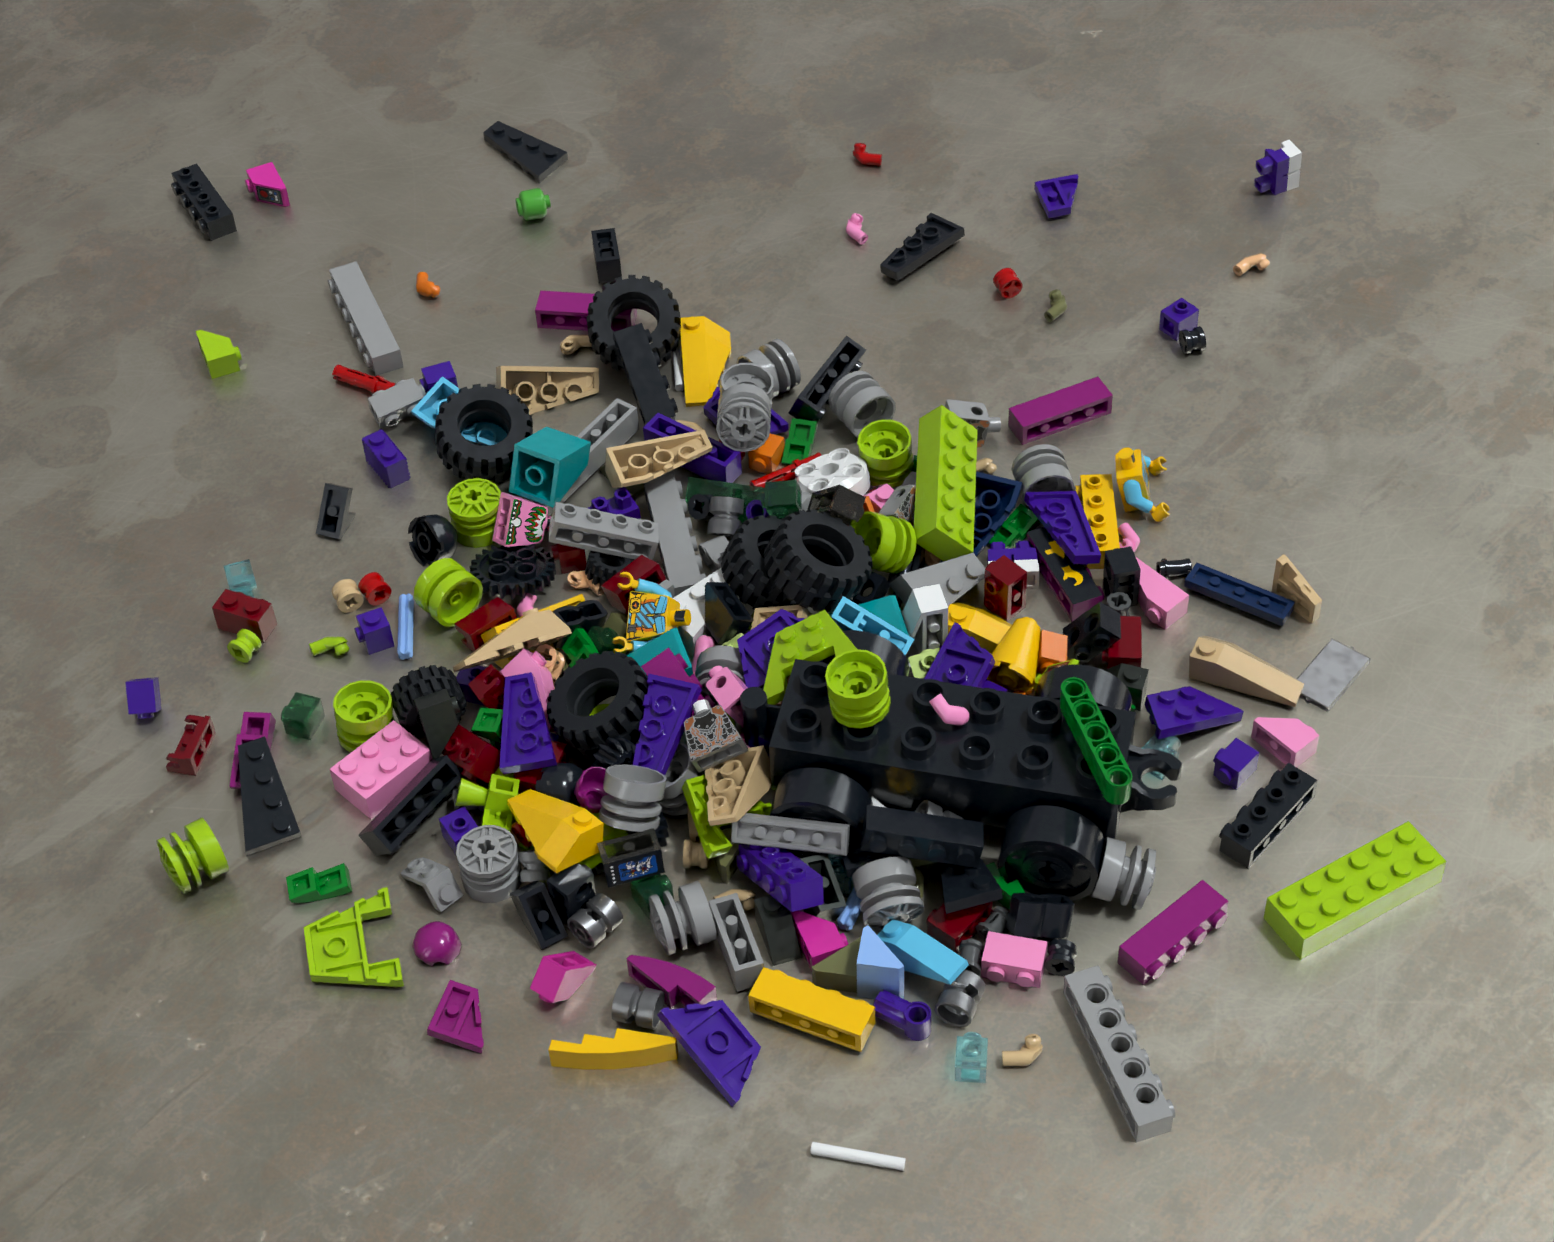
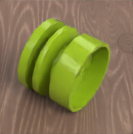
[857,420,913,488]
[447,478,501,548]
[850,511,917,574]
[825,649,891,729]
[333,680,395,752]
[156,818,229,894]

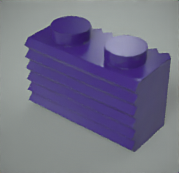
[362,429,411,488]

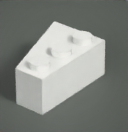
[673,568,740,656]
[902,584,948,669]

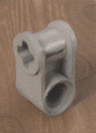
[698,535,729,573]

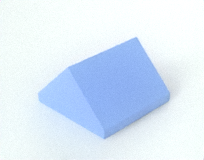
[856,925,904,999]

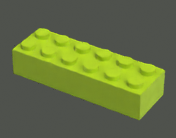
[914,405,977,561]
[1264,821,1447,960]

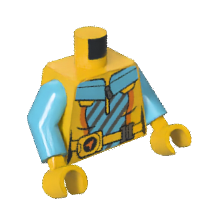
[1115,447,1170,522]
[612,572,691,654]

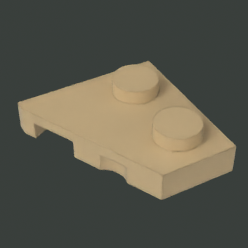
[1272,554,1322,623]

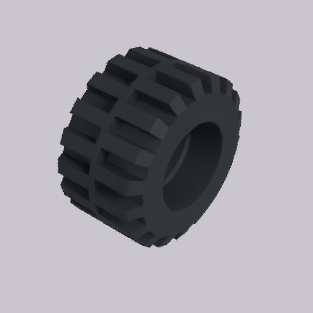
[390,665,467,738]

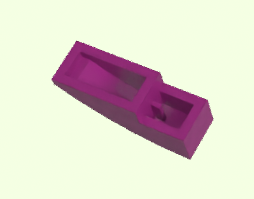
[229,712,276,789]
[626,955,717,1009]

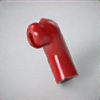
[853,143,882,166]

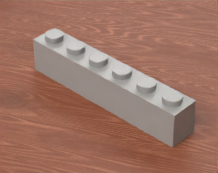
[328,261,403,376]
[523,398,639,516]
[644,471,706,596]

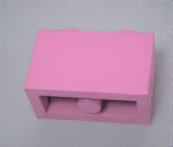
[981,931,1047,988]

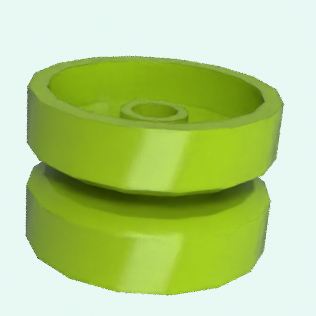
[413,558,483,627]

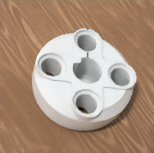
[794,448,870,507]

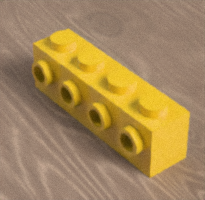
[1075,474,1120,569]
[748,967,875,1052]

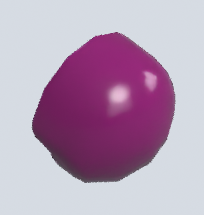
[575,767,608,813]
[412,921,462,966]

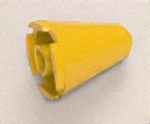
[987,617,1041,695]

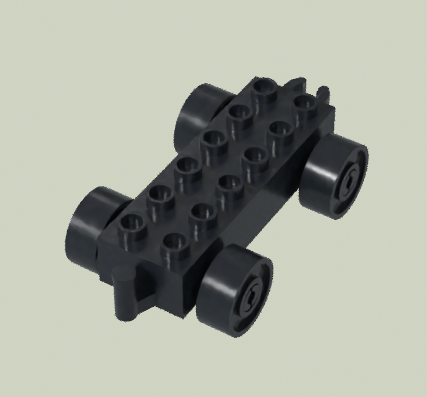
[740,630,1182,901]

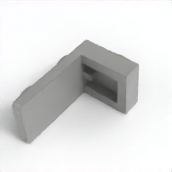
[401,857,464,912]

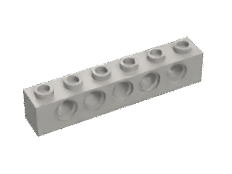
[1063,965,1175,1143]

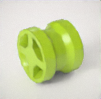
[227,629,262,663]

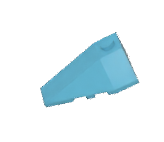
[411,376,507,446]

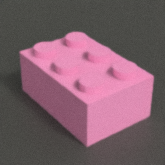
[330,720,432,820]

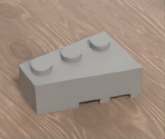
[889,553,985,606]

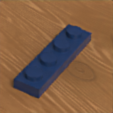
[1184,562,1295,626]

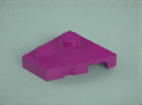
[427,980,484,1054]

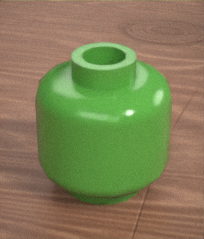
[515,188,551,221]

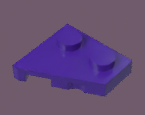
[1034,174,1079,218]

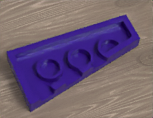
[1024,491,1101,565]
[499,672,557,775]
[633,673,702,775]

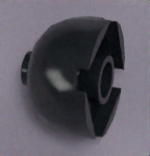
[408,514,458,566]
[535,763,583,807]

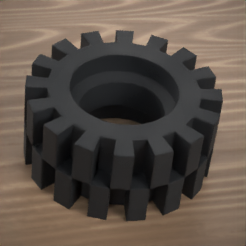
[585,550,635,588]

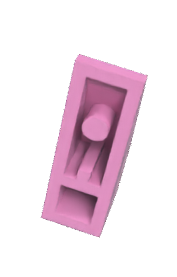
[1136,557,1189,630]
[500,648,556,733]

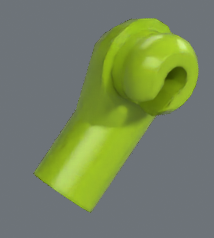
[309,637,349,656]

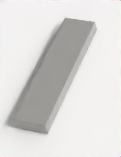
[731,813,850,856]

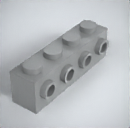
[549,502,659,560]

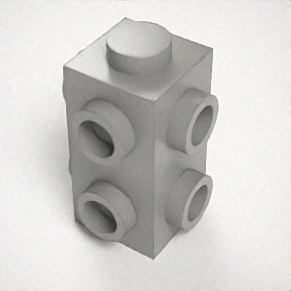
[368,378,426,429]

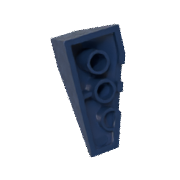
[941,472,1023,562]

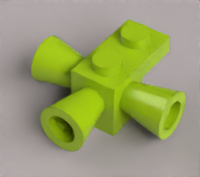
[455,766,520,832]

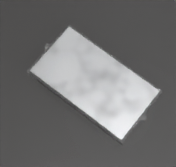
[1297,638,1371,712]

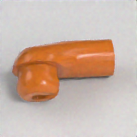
[416,272,440,298]

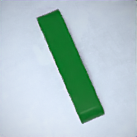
[1060,677,1132,805]

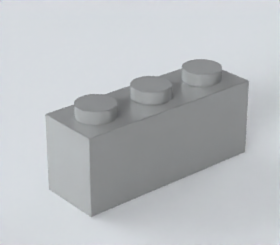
[709,893,764,991]

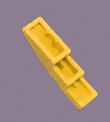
[549,1028,679,1070]

